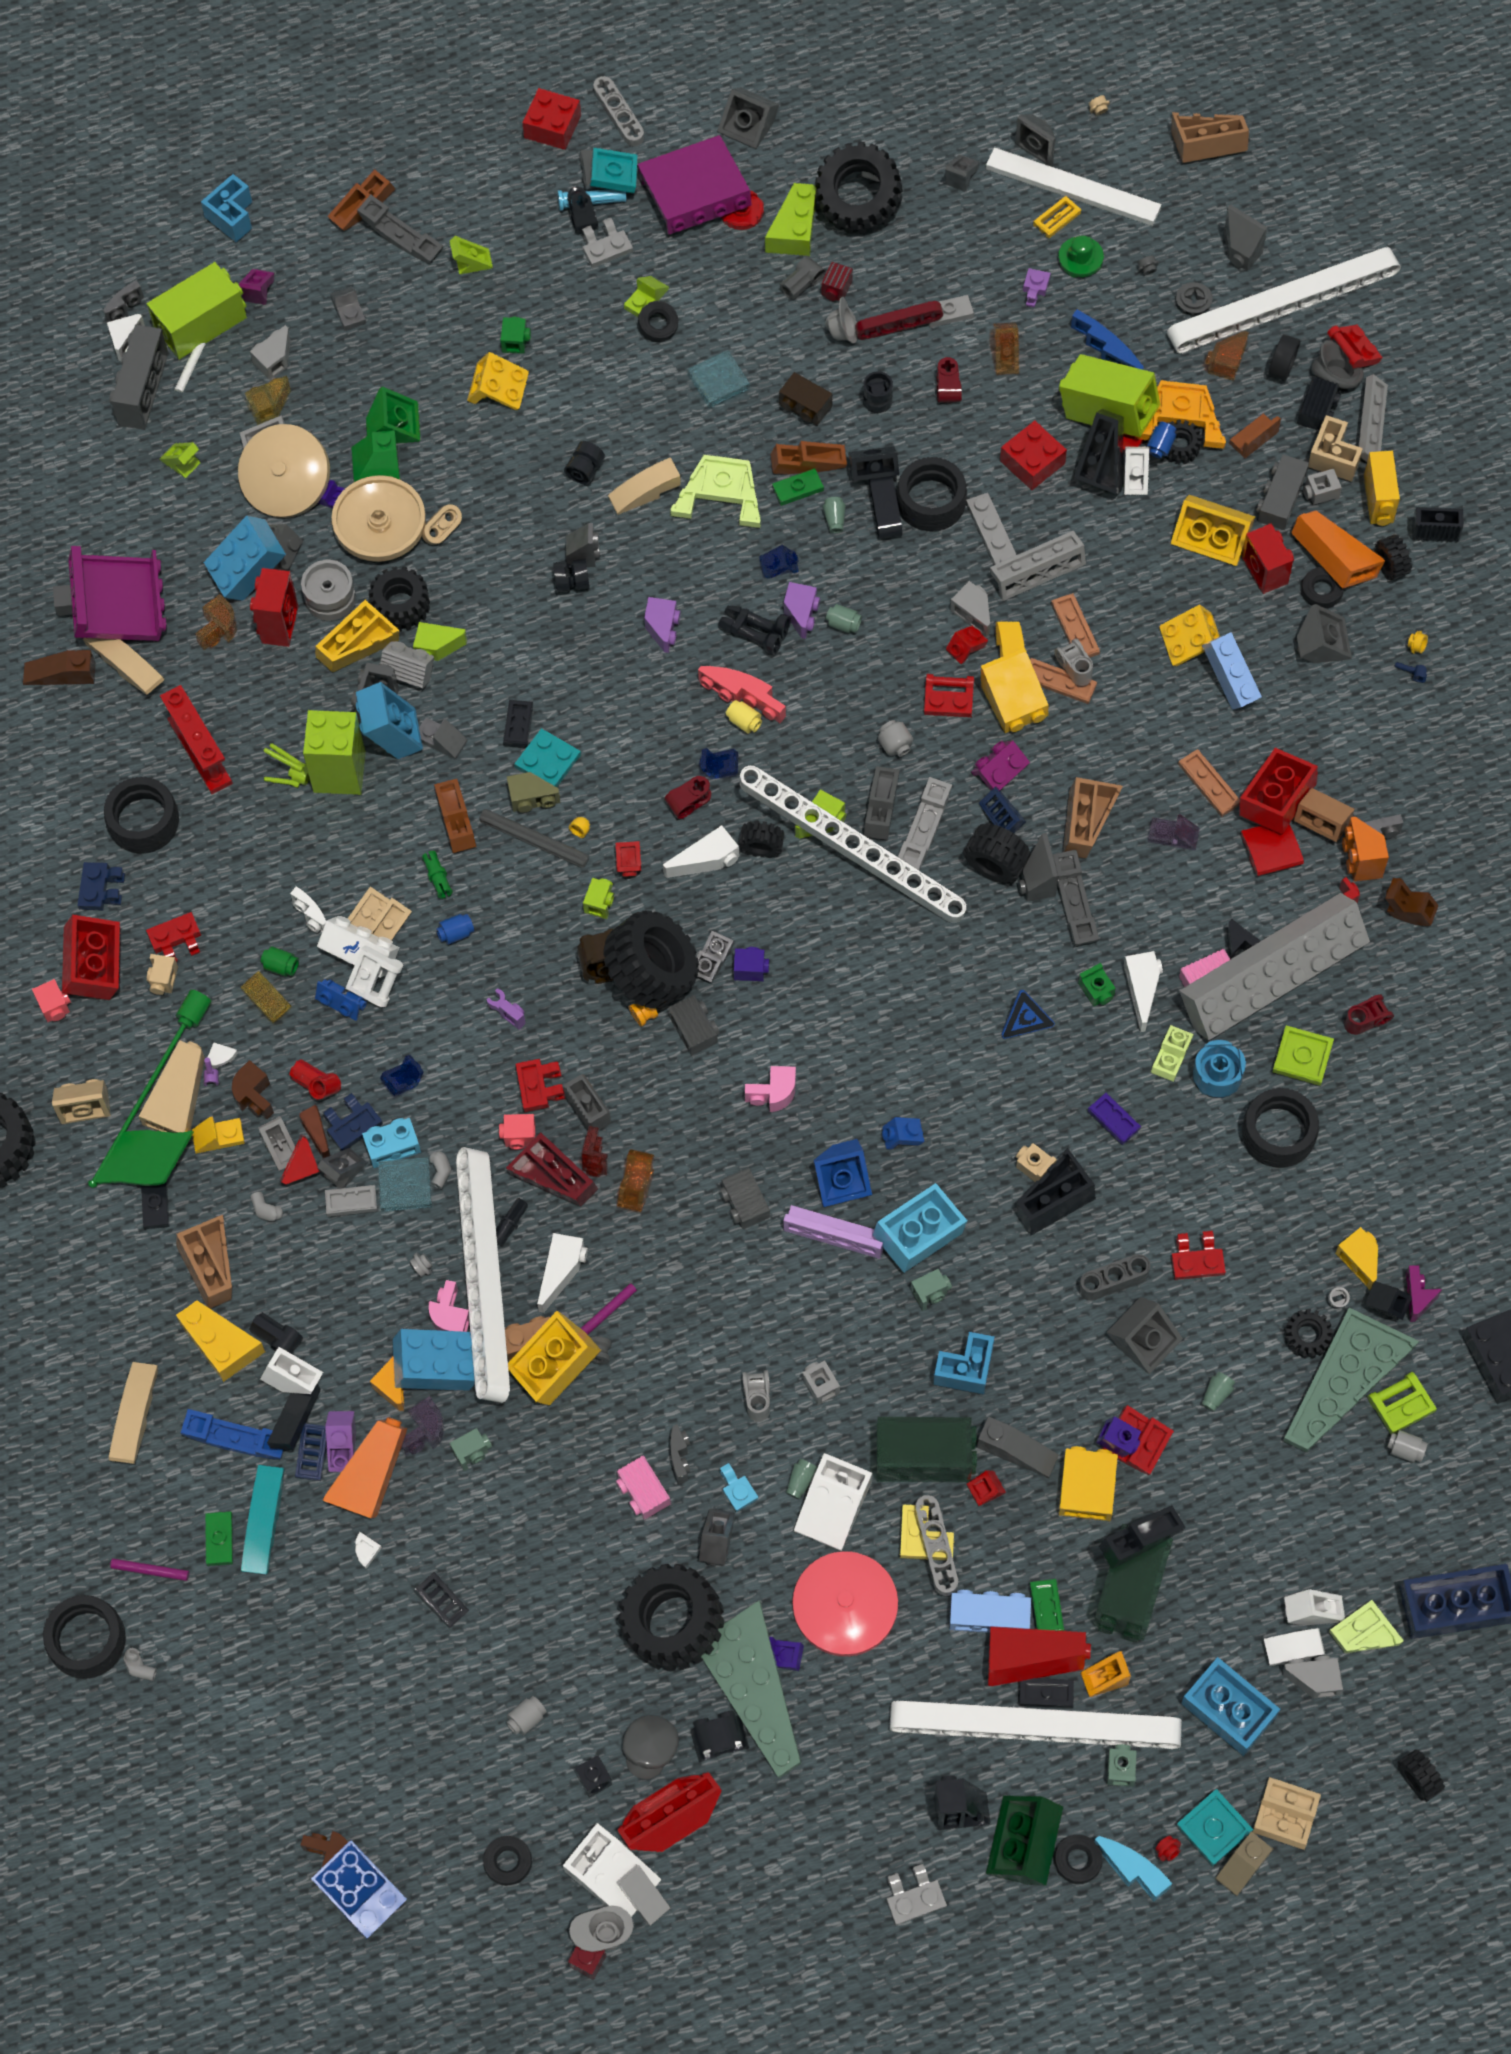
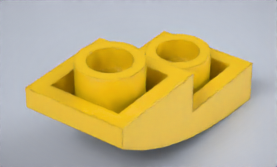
[996,622,1025,657]

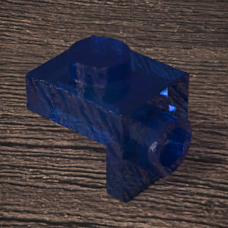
[759,545,799,579]
[700,748,738,779]
[380,1055,424,1097]

